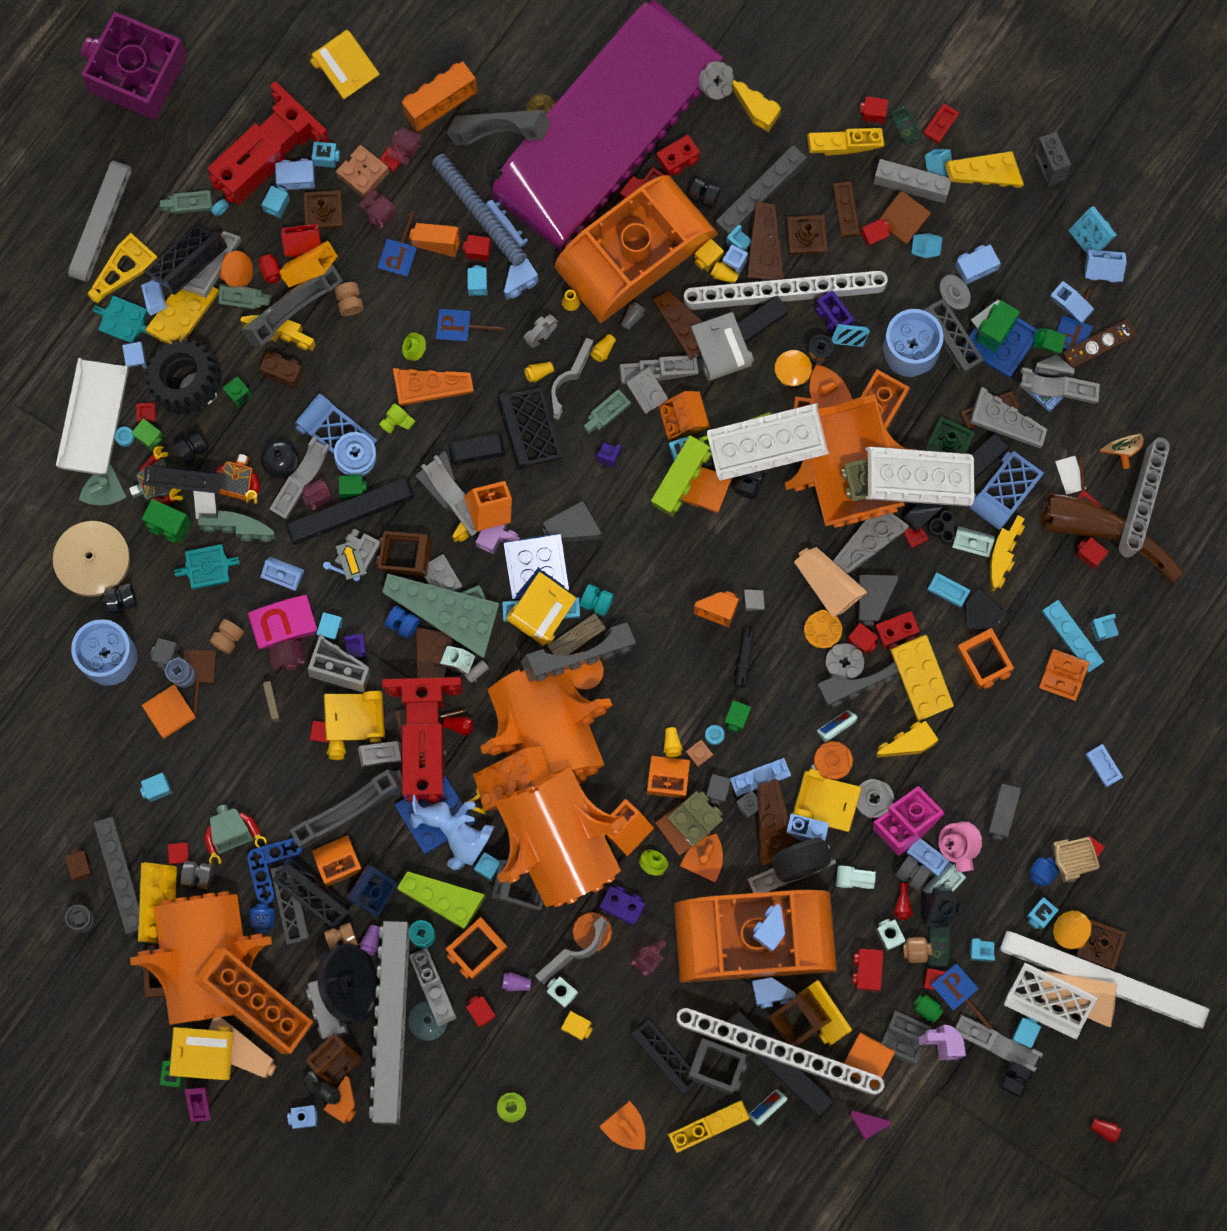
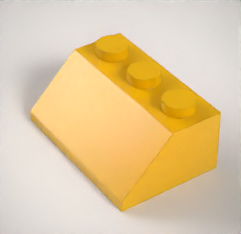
[797,980,852,1046]

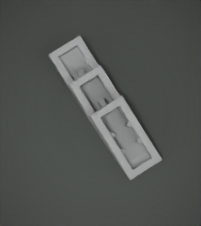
[619,356,699,384]

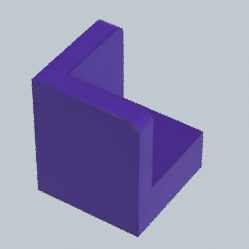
[596,442,621,468]
[344,634,367,659]

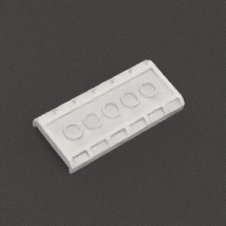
[56,358,129,475]
[707,403,830,481]
[866,447,974,506]

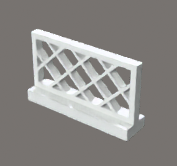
[1004,963,1098,1040]

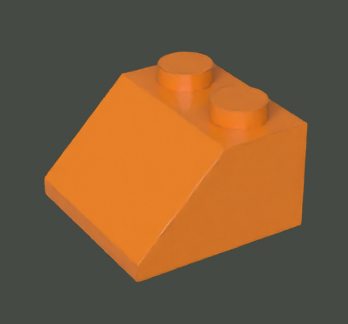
[694,591,739,628]

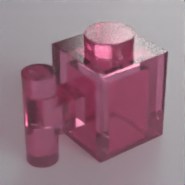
[387,126,422,165]
[358,189,397,228]
[302,479,333,510]
[269,639,305,670]
[631,940,666,976]

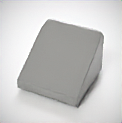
[744,590,765,611]

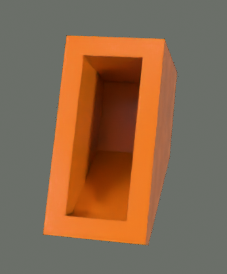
[324,1076,356,1123]

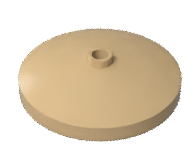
[53,521,130,597]

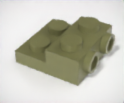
[841,459,868,502]
[667,791,723,847]

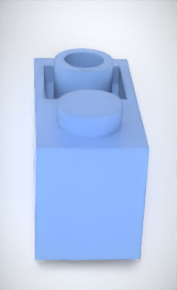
[504,257,539,299]
[1051,281,1094,324]
[786,814,829,842]
[753,904,785,952]
[752,977,796,1009]

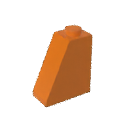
[409,223,461,257]

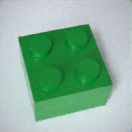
[976,300,1020,354]
[142,499,192,544]

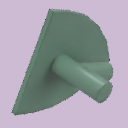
[79,465,127,506]

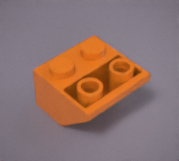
[659,391,710,441]
[464,481,512,532]
[647,756,690,799]
[605,799,654,857]
[312,835,363,887]

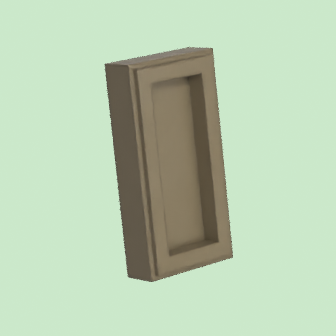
[263,681,281,723]

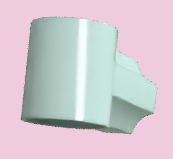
[835,866,876,889]

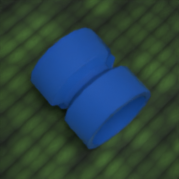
[384,605,420,640]

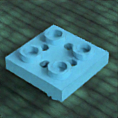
[1068,206,1116,253]

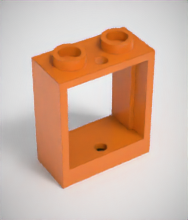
[956,628,1014,689]
[446,917,508,980]

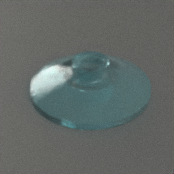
[408,1001,448,1041]

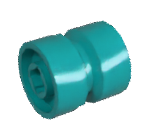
[580,584,614,617]
[408,920,436,949]

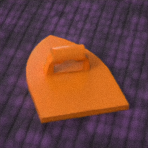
[809,365,853,409]

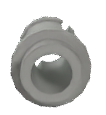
[464,660,489,683]

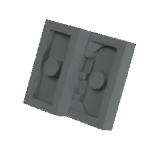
[881,1011,931,1066]

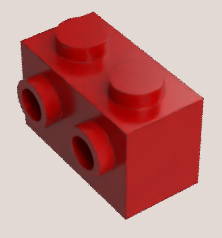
[657,135,700,176]
[281,223,322,257]
[874,611,920,650]
[852,949,883,992]

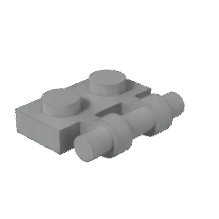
[335,528,380,576]

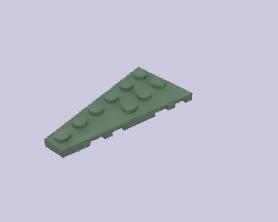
[383,574,499,659]

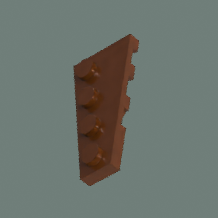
[747,202,784,280]

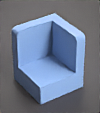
[722,245,748,274]
[122,342,147,369]

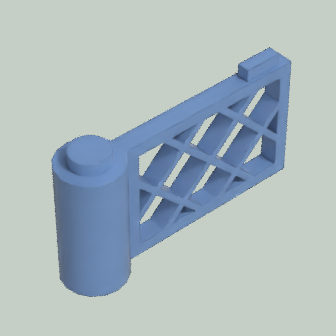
[294,394,377,455]
[969,451,1044,531]

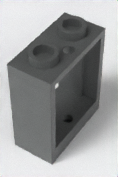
[1033,132,1071,187]
[491,860,544,910]
[687,1038,748,1095]

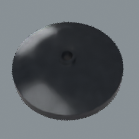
[317,944,379,1024]

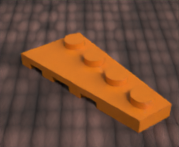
[393,368,474,406]

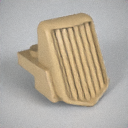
[1051,837,1099,883]

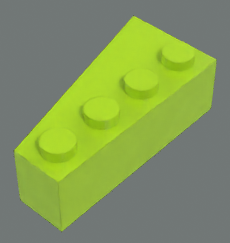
[651,435,711,517]
[397,871,486,931]

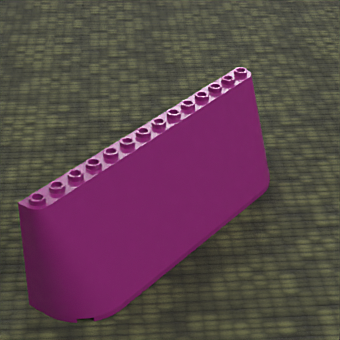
[492,0,724,252]

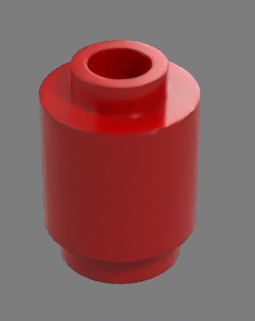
[259,254,281,284]

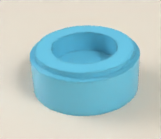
[211,199,229,216]
[115,427,135,447]
[705,725,725,745]

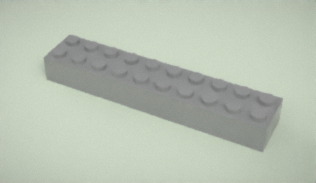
[369,921,410,1125]

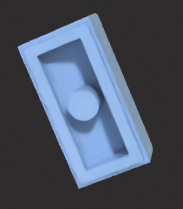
[261,557,304,591]

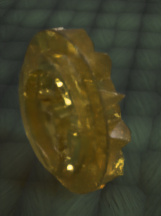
[527,93,555,115]

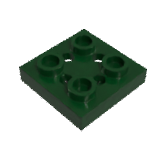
[925,417,975,454]

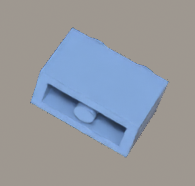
[275,159,315,190]
[955,244,1001,285]
[1084,249,1127,282]

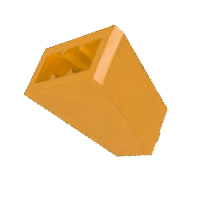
[280,241,338,287]

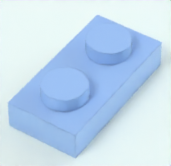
[906,838,949,877]

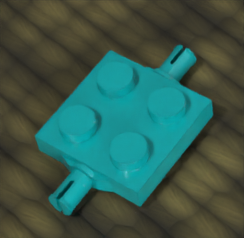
[93,296,152,344]
[174,544,240,590]

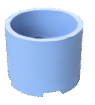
[883,309,943,377]
[71,620,137,685]

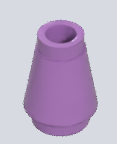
[359,925,380,956]
[501,972,531,991]

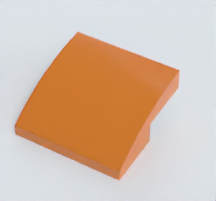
[682,467,731,513]
[1039,649,1090,701]
[142,684,196,739]
[840,1032,895,1089]

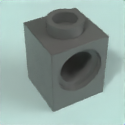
[706,774,731,806]
[736,791,758,821]

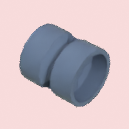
[165,658,196,688]

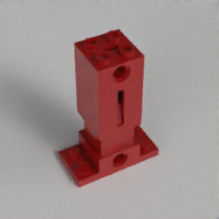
[207,81,330,206]
[382,677,463,804]

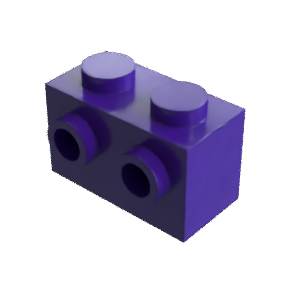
[815,290,854,333]
[600,885,645,927]

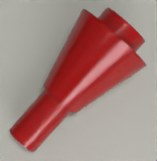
[893,883,913,920]

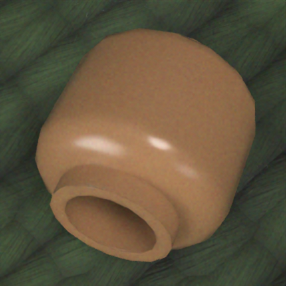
[903,937,932,963]

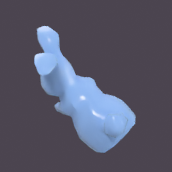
[410,795,494,870]

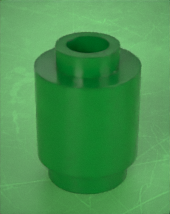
[914,994,944,1023]

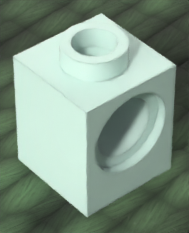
[440,646,475,674]
[876,919,905,951]
[547,977,578,1008]

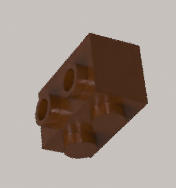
[259,352,304,389]

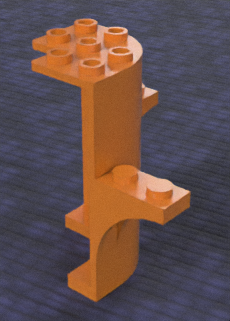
[785,394,915,528]
[480,670,613,784]
[495,766,627,907]
[130,891,272,1024]

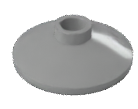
[940,275,971,310]

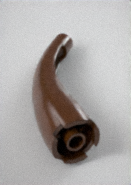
[1041,493,1184,584]

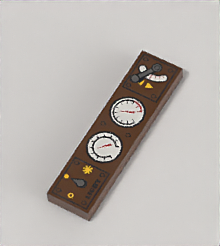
[1062,319,1137,368]

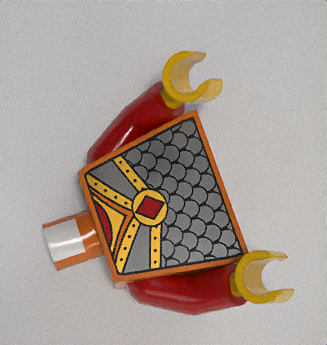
[214,454,261,504]

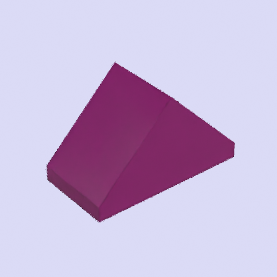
[185,1088,211,1122]
[850,1111,891,1140]

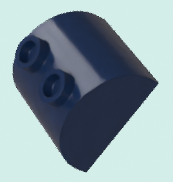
[347,865,398,917]

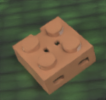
[336,145,389,199]

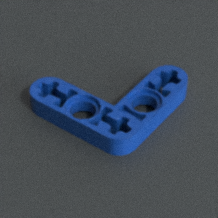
[247,838,303,904]

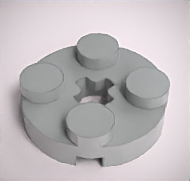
[699,61,733,99]
[523,315,558,348]
[825,643,864,680]
[856,779,894,819]

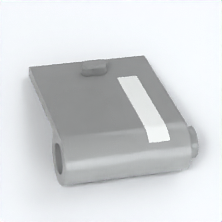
[691,312,754,381]

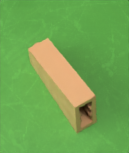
[794,547,867,618]
[1039,971,1117,1027]
[208,1017,276,1079]

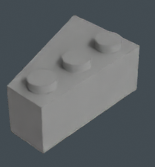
[308,634,370,693]
[306,981,349,1041]

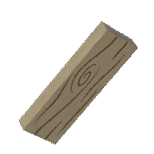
[548,613,606,655]

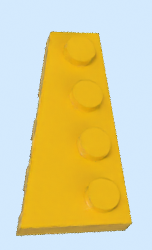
[945,151,1024,188]

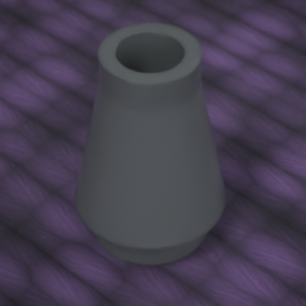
[620,302,646,330]

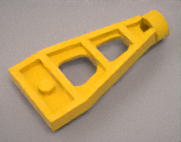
[87,233,158,304]

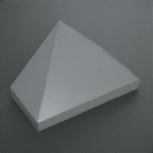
[1034,355,1075,378]

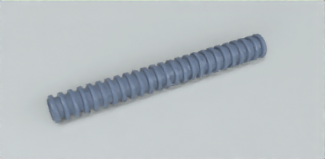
[432,154,527,266]

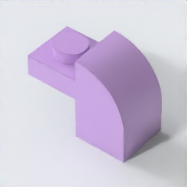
[476,525,520,554]
[918,1025,966,1060]

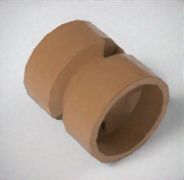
[334,282,364,316]
[209,619,245,655]
[324,922,359,949]

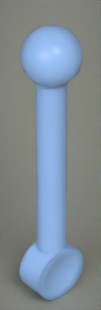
[323,562,360,581]

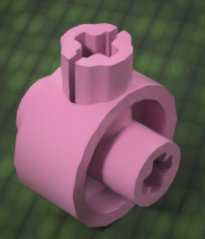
[939,822,982,872]

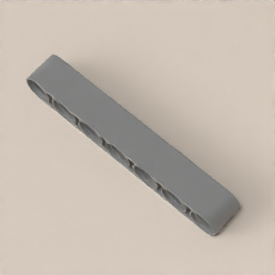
[68,160,131,282]
[1119,438,1169,558]

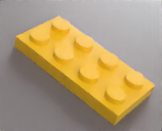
[146,287,219,345]
[890,635,954,721]
[138,862,177,944]

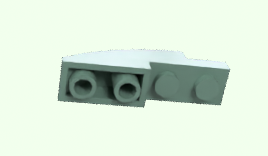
[198,511,276,542]

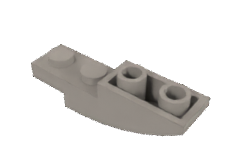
[409,948,456,1026]

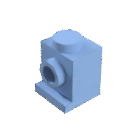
[288,1105,318,1129]

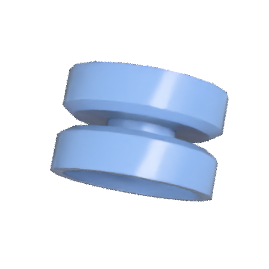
[334,432,376,477]

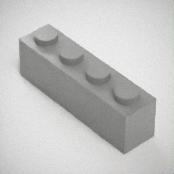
[874,159,951,203]

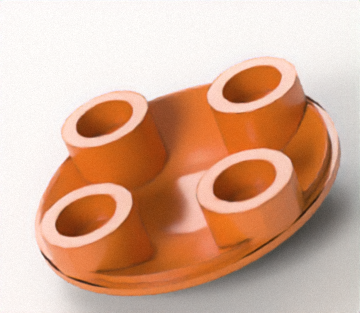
[219,251,253,287]

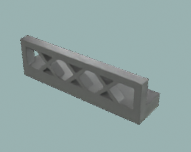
[924,299,984,376]
[271,866,310,945]

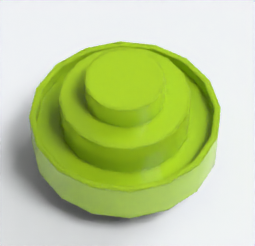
[402,333,426,361]
[639,850,668,876]
[497,1093,526,1123]

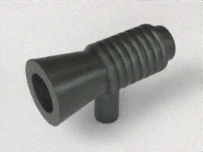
[304,1070,341,1105]

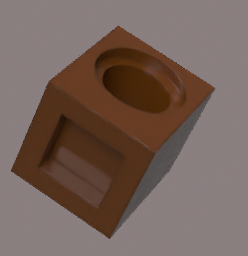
[65,849,93,881]

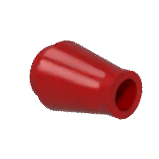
[443,716,473,736]
[1091,1118,1122,1143]

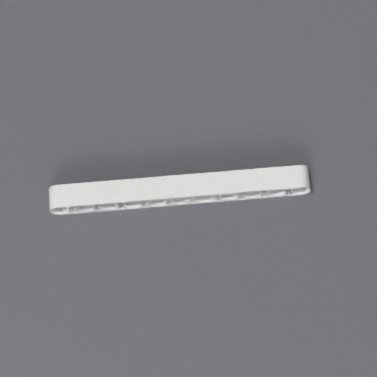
[684,271,888,310]
[1000,931,1209,1029]
[677,1008,884,1095]

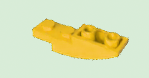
[807,128,884,156]
[240,315,316,351]
[989,515,1025,592]
[668,1100,751,1153]

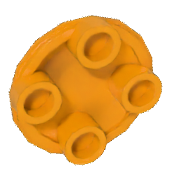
[775,350,812,386]
[804,610,842,649]
[1053,911,1092,949]

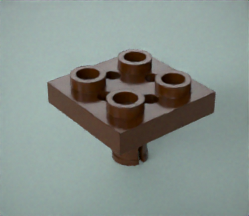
[304,190,343,230]
[787,215,827,255]
[1076,919,1126,970]

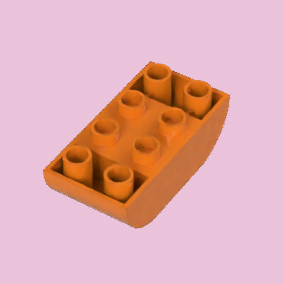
[554,175,718,323]
[674,890,837,983]

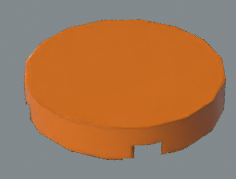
[568,652,604,690]
[814,741,853,780]
[573,912,612,951]

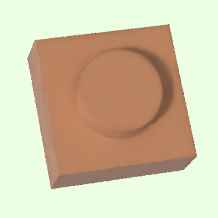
[686,740,713,767]

